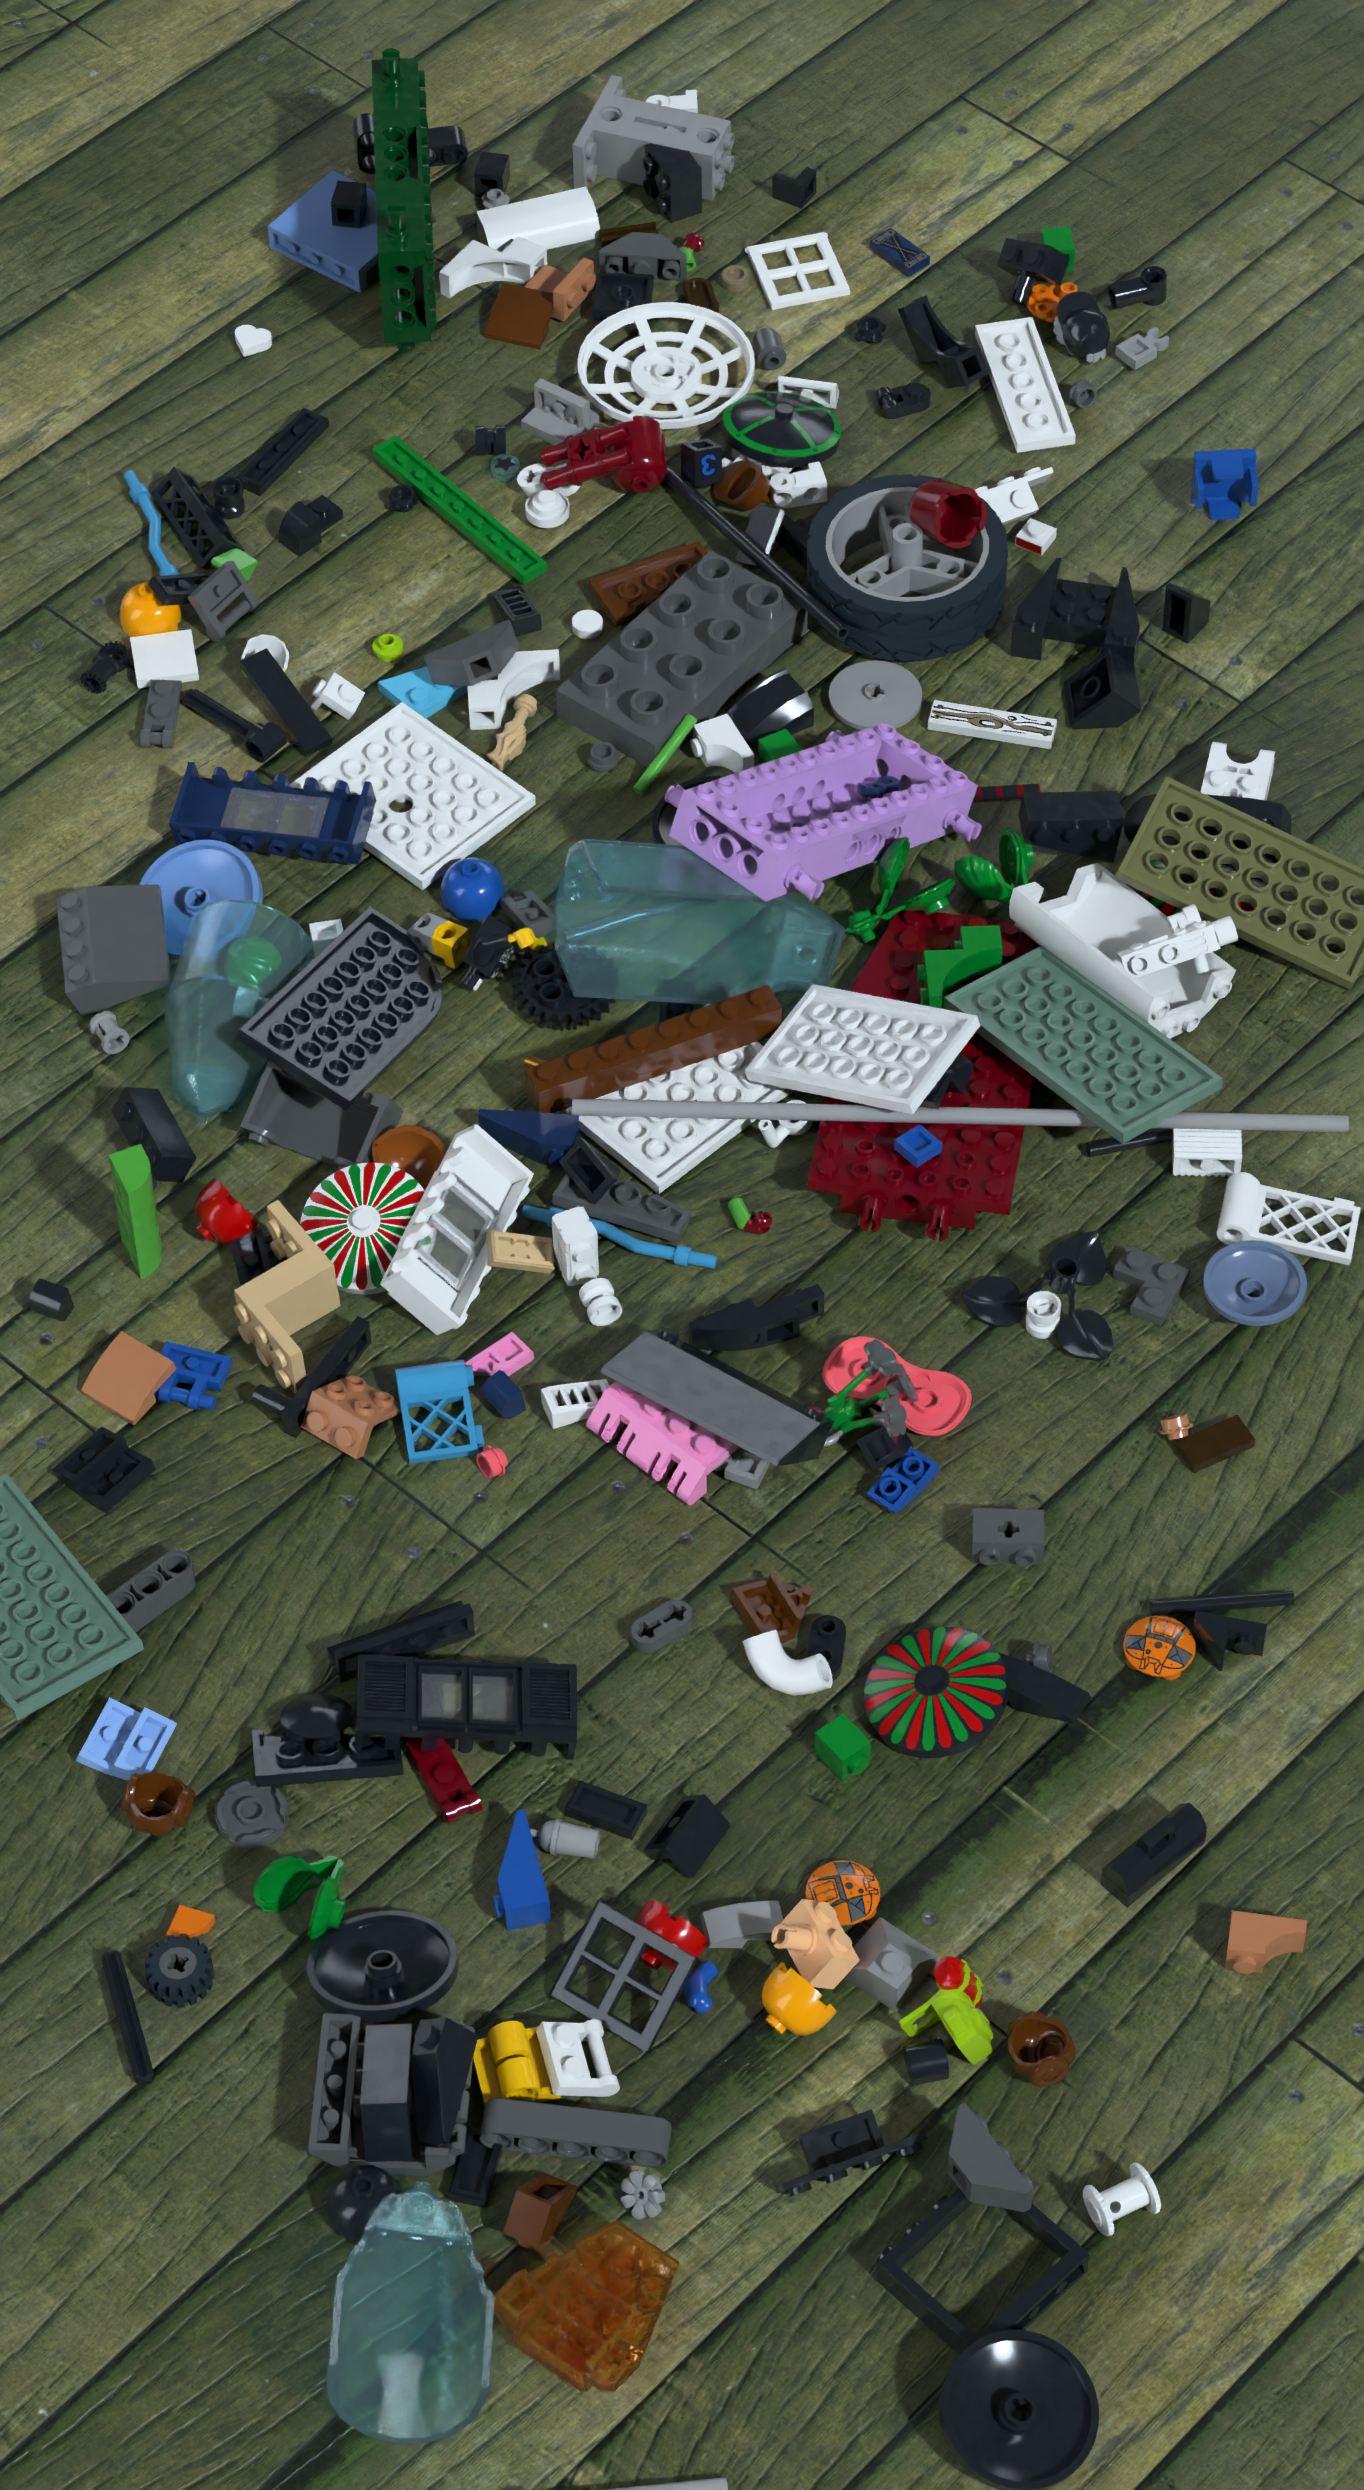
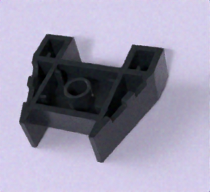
[1011,558,1140,666]

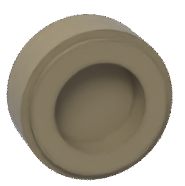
[721,265,750,292]

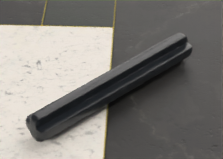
[101,1950,155,2085]

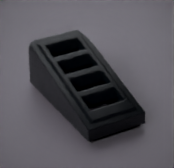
[492,585,542,637]

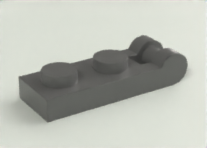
[140,680,183,748]
[500,889,559,938]

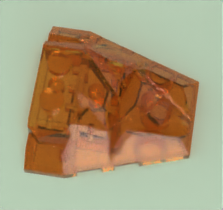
[489,2220,680,2392]

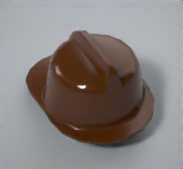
[714,460,770,511]

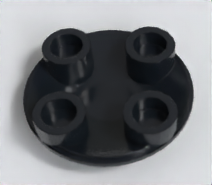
[280,1694,353,1742]

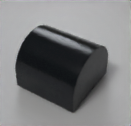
[29,1278,74,1321]
[903,2038,949,2086]

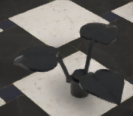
[962,1231,1113,1361]

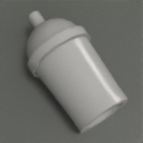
[530,1818,600,1859]

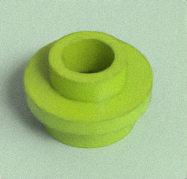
[372,634,404,662]

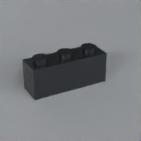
[112,1087,196,1182]

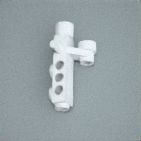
[1113,904,1238,979]

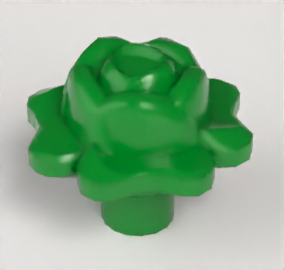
[845,909,880,943]

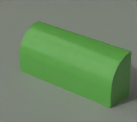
[109,1144,163,1279]

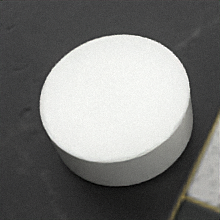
[572,610,603,639]

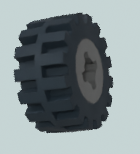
[145,1934,214,2008]

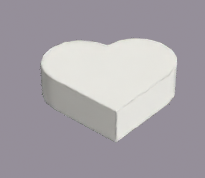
[234,325,272,357]

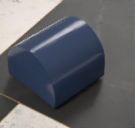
[482,1370,526,1419]

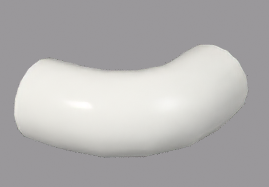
[742,1630,833,1696]

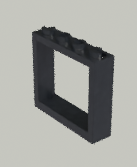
[876,2187,1089,2355]

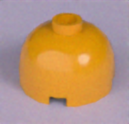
[120,582,182,637]
[761,1962,837,2036]

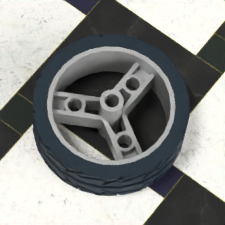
[807,474,1008,661]

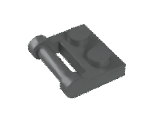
[187,561,259,642]

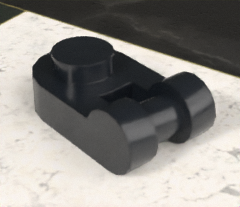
[875,383,931,419]

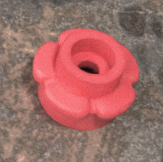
[476,1445,508,1479]

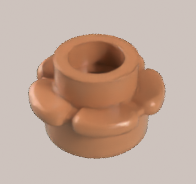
[1159,1413,1194,1440]

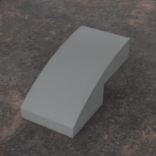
[700,1901,784,1948]

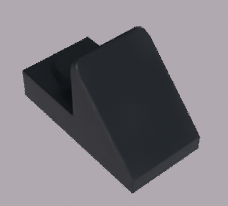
[1193,1611,1267,1671]

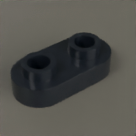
[806,1615,846,1681]

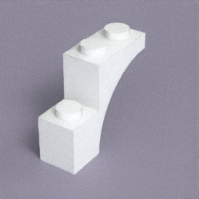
[439,236,547,298]
[467,649,560,730]

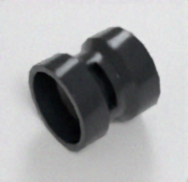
[475,425,506,456]
[213,477,245,519]

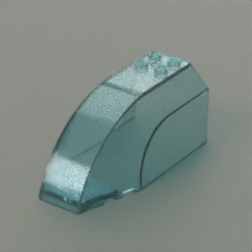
[555,839,845,1005]

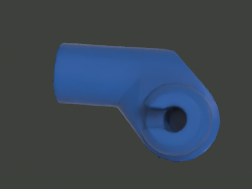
[683,1960,718,2014]

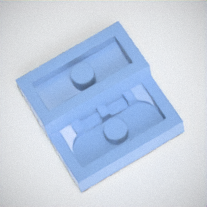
[76,1697,177,1781]

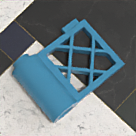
[395,1359,485,1464]

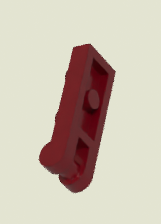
[406,1737,482,1824]

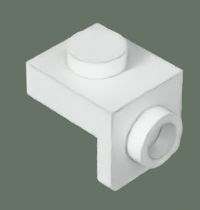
[310,672,365,720]

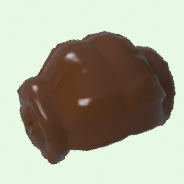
[121,1772,196,1836]
[1007,2011,1075,2088]

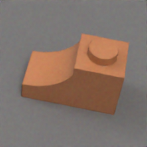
[1225,1910,1307,1974]

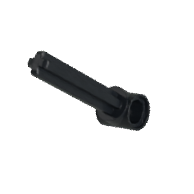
[184,689,287,763]

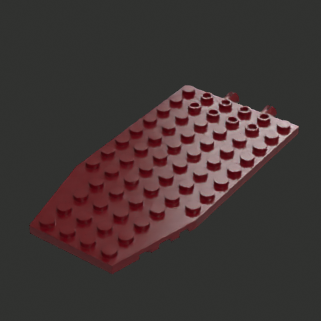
[808,910,1034,1241]

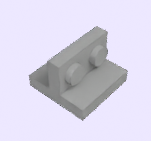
[521,378,604,445]

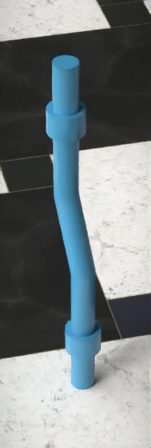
[123,470,179,576]
[521,1205,718,1269]

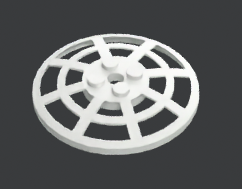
[577,302,755,429]

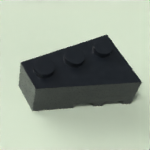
[1018,791,1124,863]
[354,2024,414,2162]

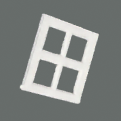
[744,232,850,310]

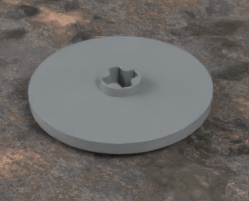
[829,660,922,730]

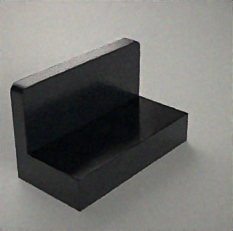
[775,514,811,571]
[644,1794,730,1878]

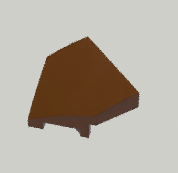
[730,1572,814,1644]

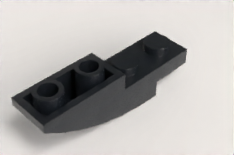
[688,1284,824,1351]

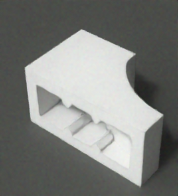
[690,714,754,773]

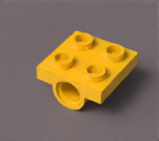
[472,2021,561,2105]

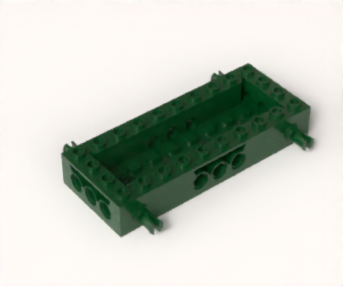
[371,48,437,351]

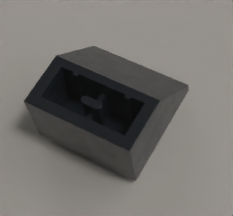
[643,143,702,223]

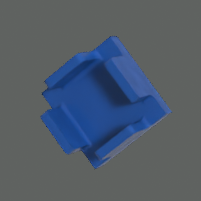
[1191,448,1258,520]

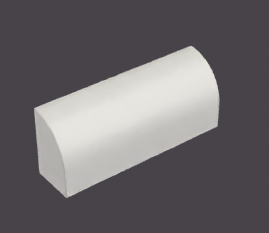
[476,186,600,252]

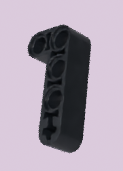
[353,113,468,174]

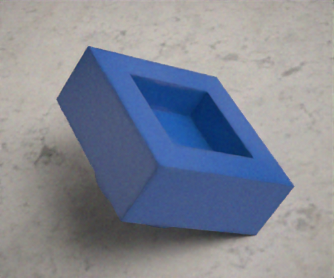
[894,1124,942,1168]

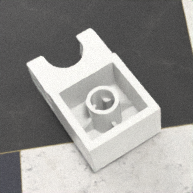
[1201,742,1275,800]

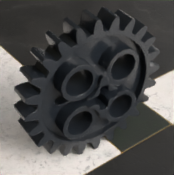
[512,941,618,1031]

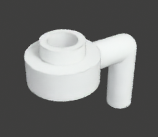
[758,1100,813,1148]

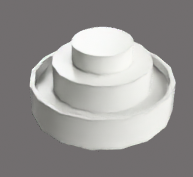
[525,490,570,528]

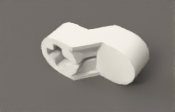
[517,463,580,497]

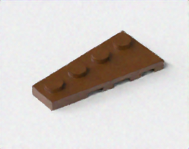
[589,541,707,627]

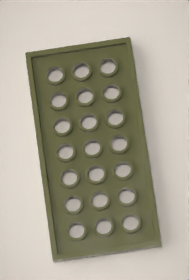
[1115,776,1364,990]

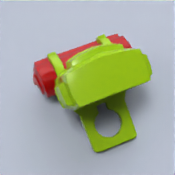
[898,1956,993,2065]

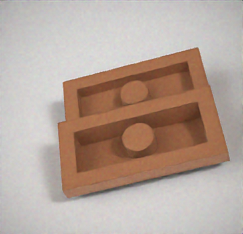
[81,1331,176,1425]

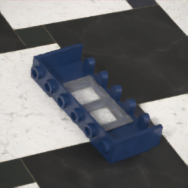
[169,762,376,864]

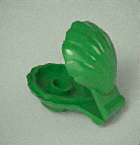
[954,827,1034,905]
[876,836,955,920]
[253,1855,346,1942]

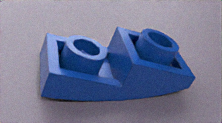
[866,1447,940,1514]

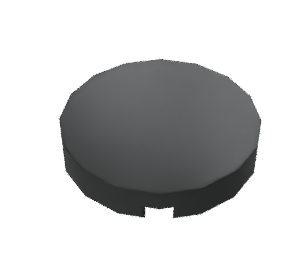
[215,1780,289,1849]

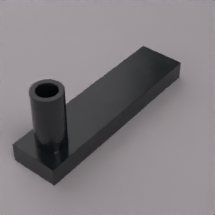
[252,1316,372,1438]

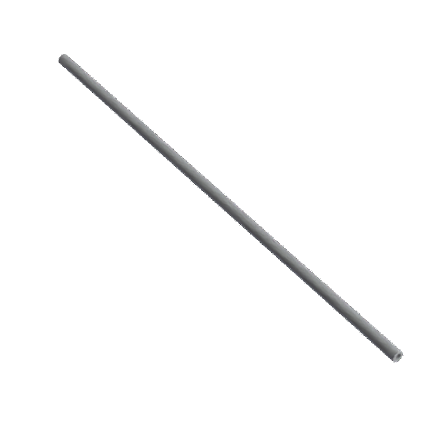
[572,1099,1349,1132]

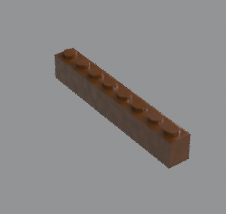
[525,985,782,1113]

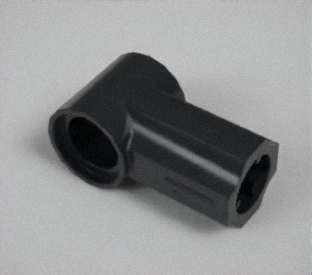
[1108,266,1167,310]

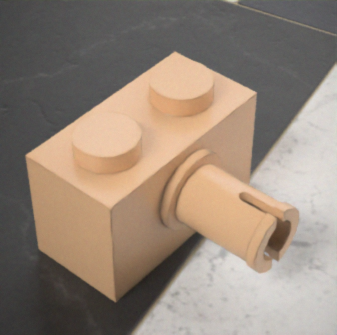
[771,1899,860,1989]

